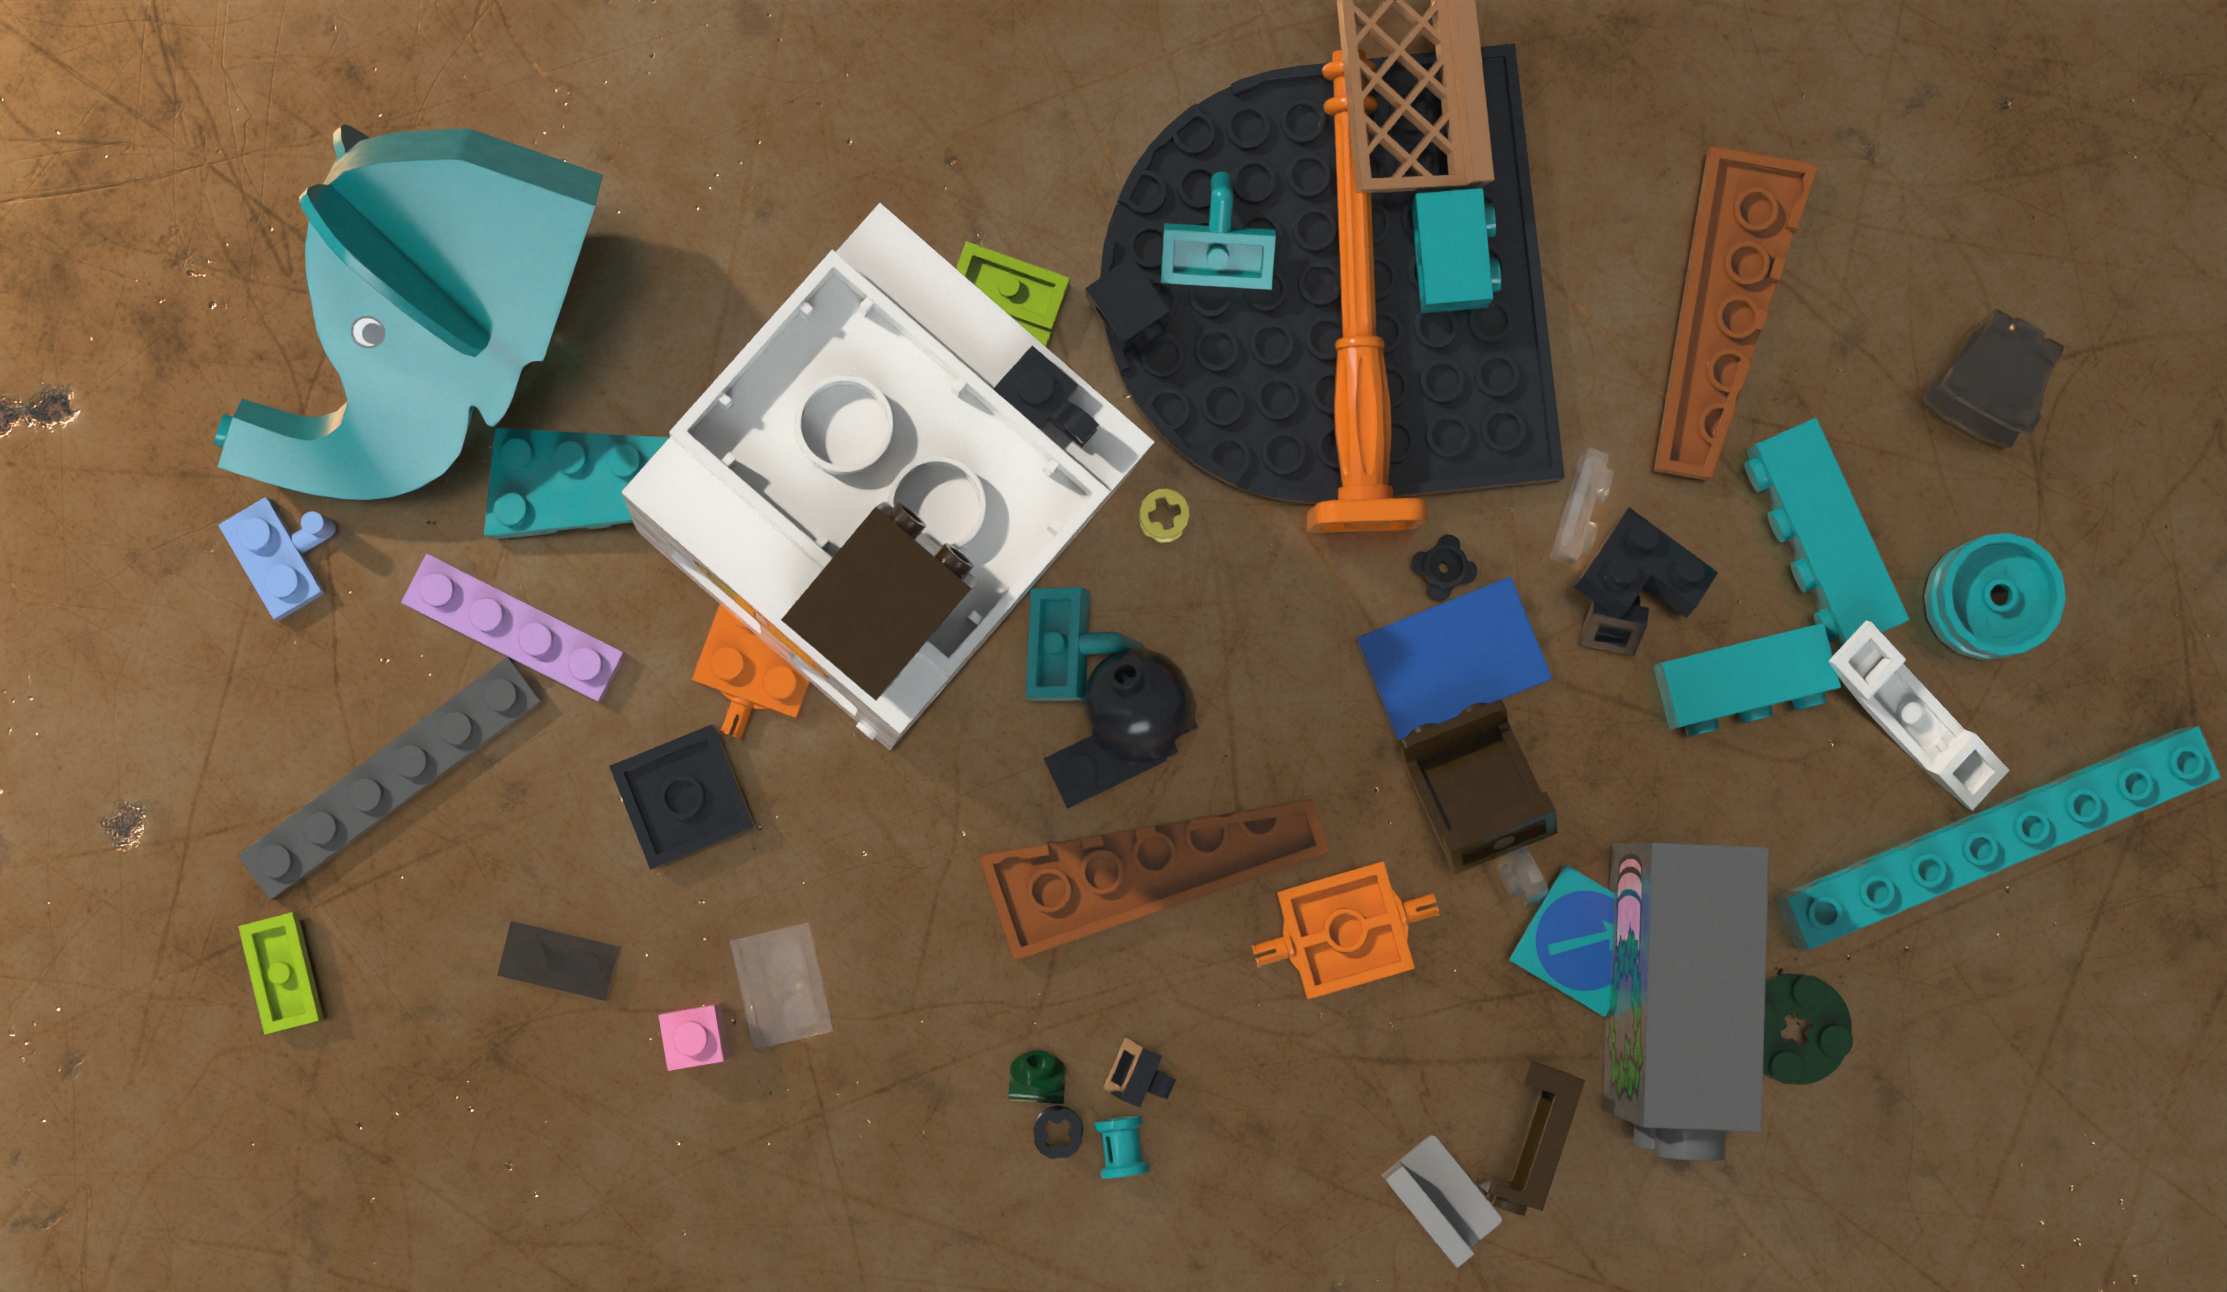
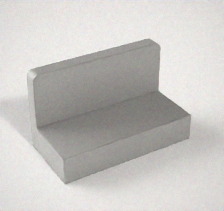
[1381,1135,1502,1268]

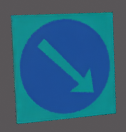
[1509,864,1614,1017]

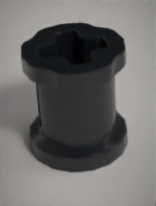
[1033,1105,1084,1159]

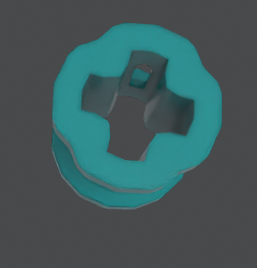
[1094,1115,1151,1179]

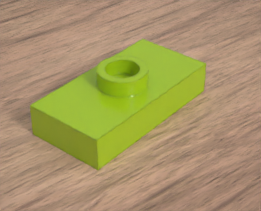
[238,912,324,1035]

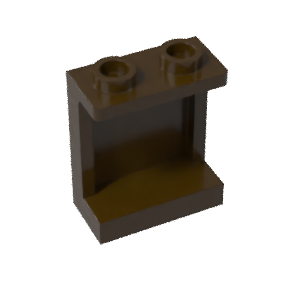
[781,501,979,701]
[1399,700,1558,875]
[1476,1055,1585,1216]

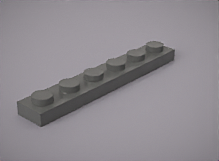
[238,657,543,900]

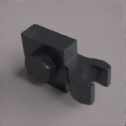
[993,345,1099,449]

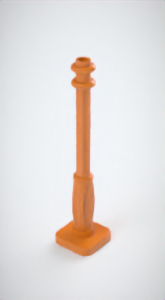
[1307,49,1428,533]

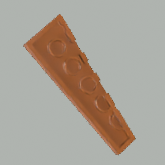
[1654,146,1818,481]
[979,799,1330,961]

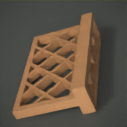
[1337,0,1495,193]

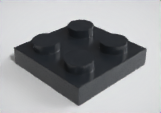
[609,724,756,869]

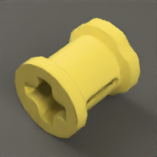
[1139,488,1190,543]

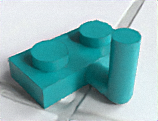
[1161,172,1276,290]
[1026,587,1145,701]

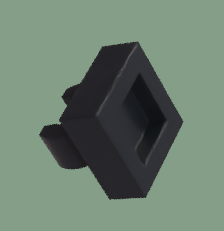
[1580,594,1649,656]
[1103,1038,1176,1108]

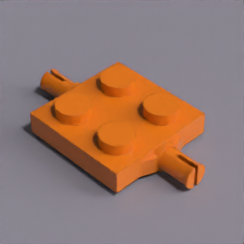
[692,604,810,740]
[1251,861,1440,999]

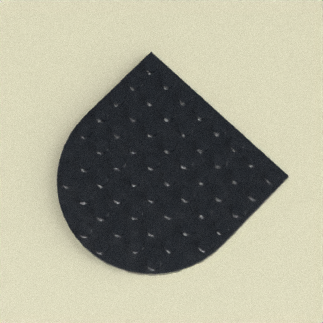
[1100,43,1565,504]

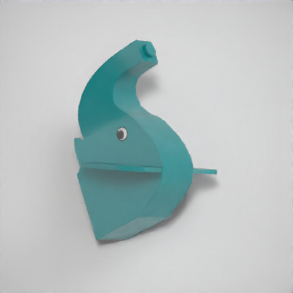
[213,124,603,500]

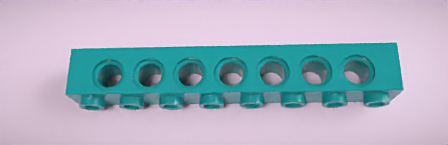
[1774,726,2221,950]

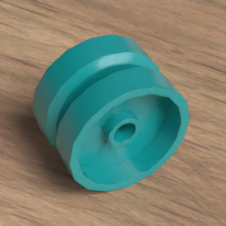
[1924,533,2066,660]

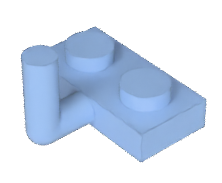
[218,497,336,621]

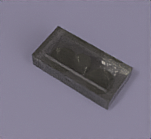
[497,921,622,1001]

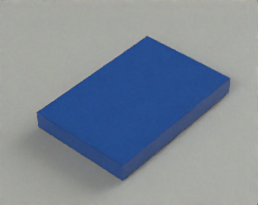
[1356,576,1552,741]

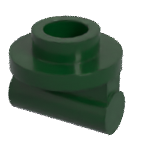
[1008,1050,1066,1104]

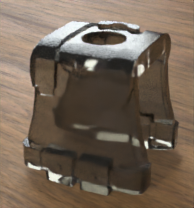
[1922,309,2064,448]

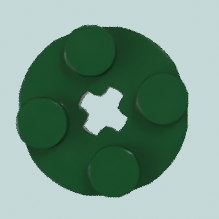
[1763,973,1853,1085]

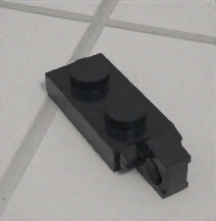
[1043,721,1198,809]

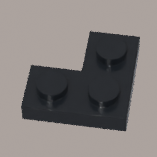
[1574,507,1718,620]

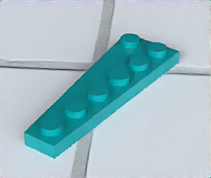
[484,428,670,539]

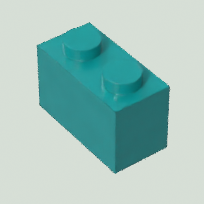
[1411,188,1501,313]

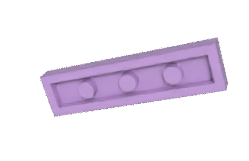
[401,553,626,702]

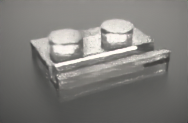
[729,922,835,1050]

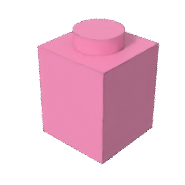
[659,1003,731,1071]

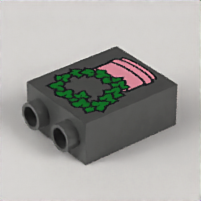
[1603,843,1769,1161]

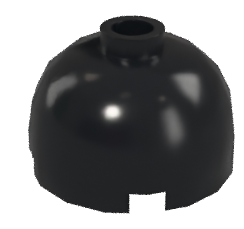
[1082,648,1197,762]

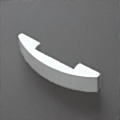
[1829,620,2010,811]

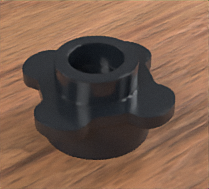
[1411,535,1477,600]

